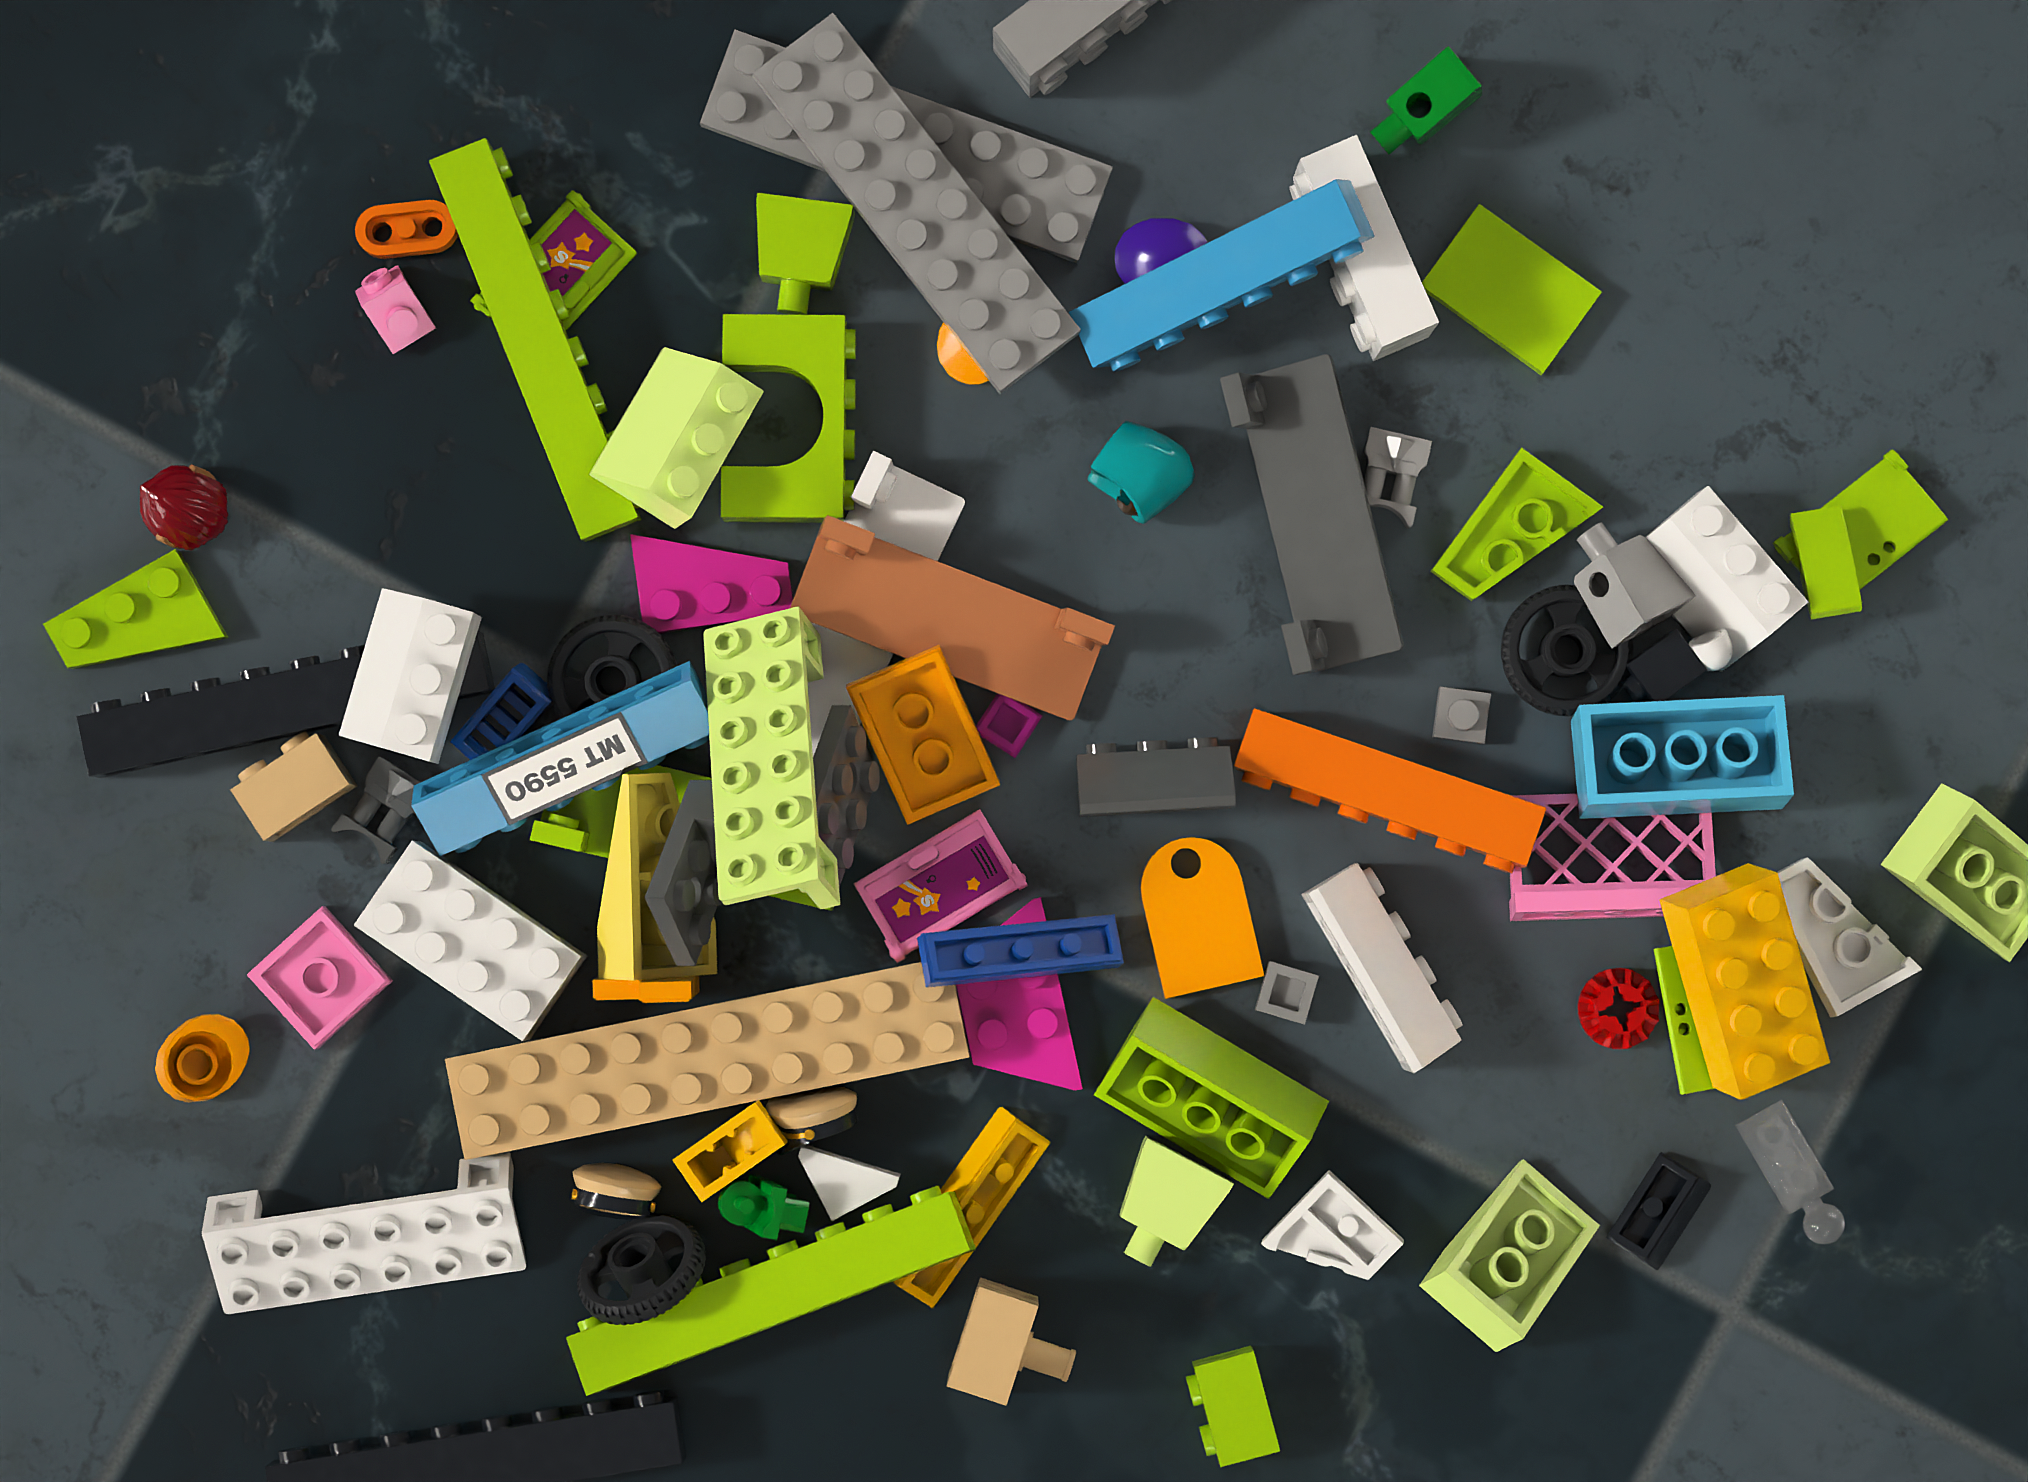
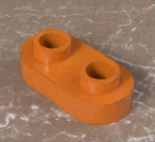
[355,200,458,259]

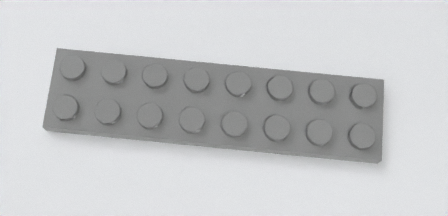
[752,13,1081,394]
[700,29,1113,264]

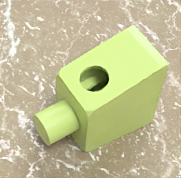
[1120,1136,1234,1267]

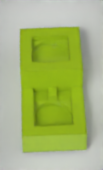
[1790,505,1862,620]

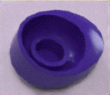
[1115,218,1207,284]

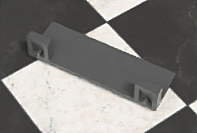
[1220,354,1404,675]

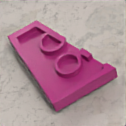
[630,534,793,634]

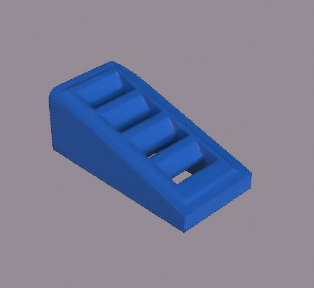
[450,663,553,760]

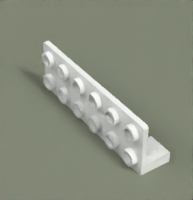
[808,451,965,756]
[202,1152,526,1314]

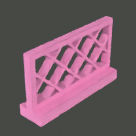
[1509,794,1716,921]

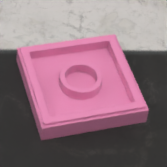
[247,906,392,1050]

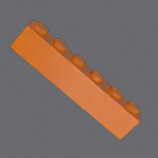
[1234,708,1546,874]

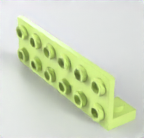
[703,606,840,909]

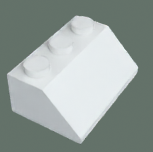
[1646,486,1808,672]
[339,588,482,764]

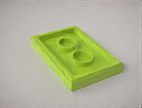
[1422,204,1602,375]

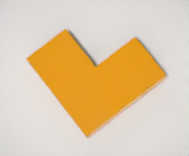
[593,976,700,1003]

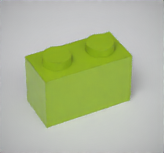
[1186,1346,1280,1467]

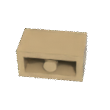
[230,732,357,842]

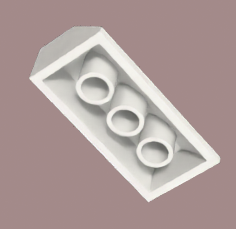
[1301,863,1463,1073]

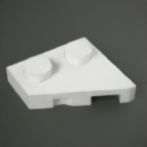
[1261,1170,1404,1280]

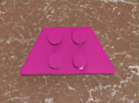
[956,897,1083,1091]

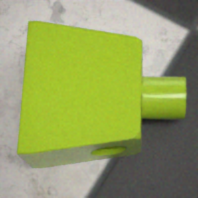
[756,193,855,315]

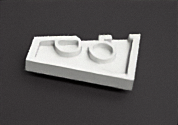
[1777,857,1922,1017]

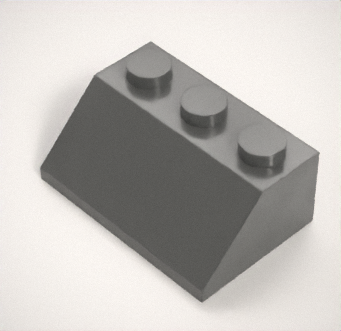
[1076,737,1236,817]

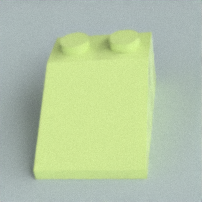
[1881,783,2028,962]
[1419,1159,1600,1352]

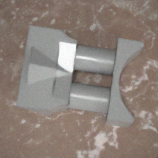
[1363,427,1432,529]

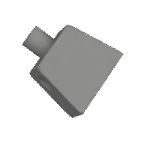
[1574,522,1696,648]

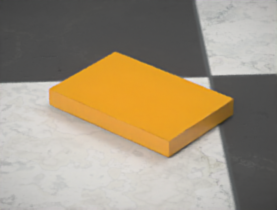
[846,644,1000,825]

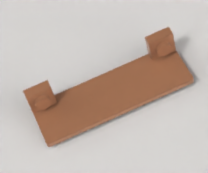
[790,515,1115,720]

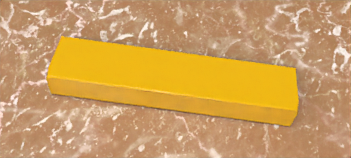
[893,1107,1051,1308]

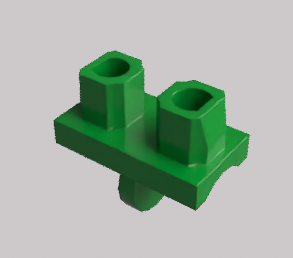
[718,1174,809,1240]

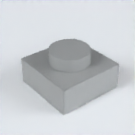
[1432,687,1491,745]
[1255,961,1319,1025]

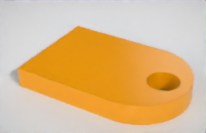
[1141,837,1265,999]

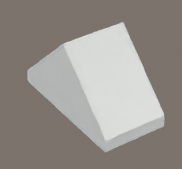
[798,1145,901,1221]

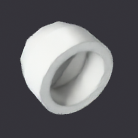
[1688,628,1733,671]

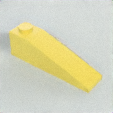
[597,773,717,981]

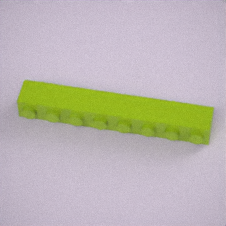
[429,138,642,542]
[566,1186,976,1396]

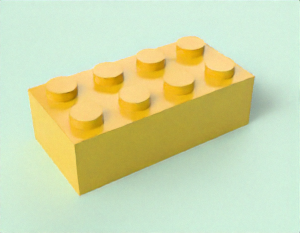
[1659,863,1830,1100]

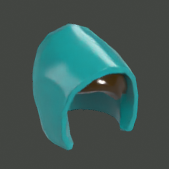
[1087,421,1195,524]

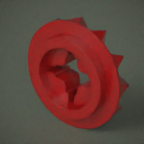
[1578,968,1660,1049]

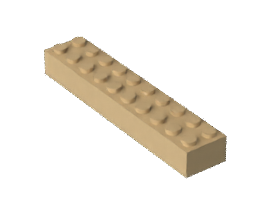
[445,962,970,1160]

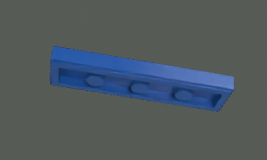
[917,914,1124,988]

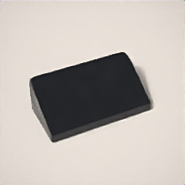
[1606,1152,1711,1270]

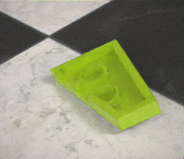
[43,549,228,669]

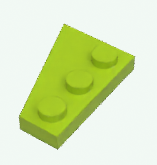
[1430,448,1603,601]

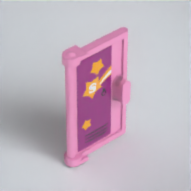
[854,809,1028,963]

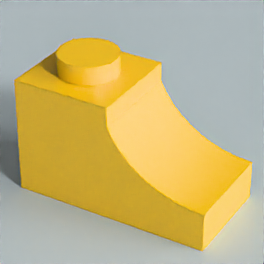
[673,1100,788,1202]

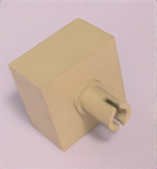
[947,1277,1076,1406]

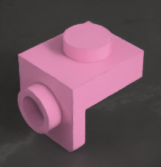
[355,266,436,354]

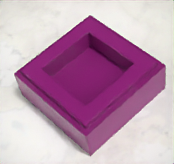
[976,694,1043,759]

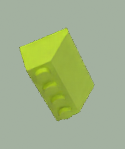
[1094,997,1329,1199]

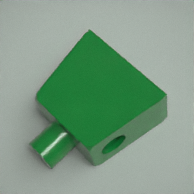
[1370,46,1483,155]

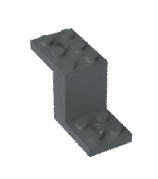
[645,705,880,966]

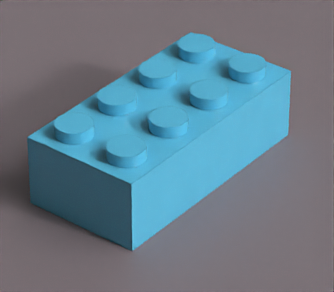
[1571,695,1794,819]

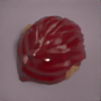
[140,464,228,551]

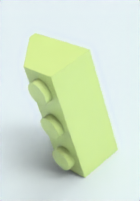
[589,347,764,529]

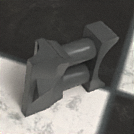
[331,756,421,864]

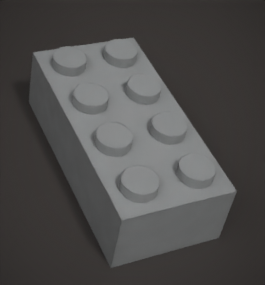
[993,0,1172,98]

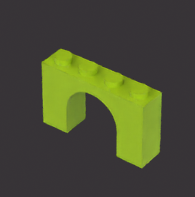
[721,314,856,523]

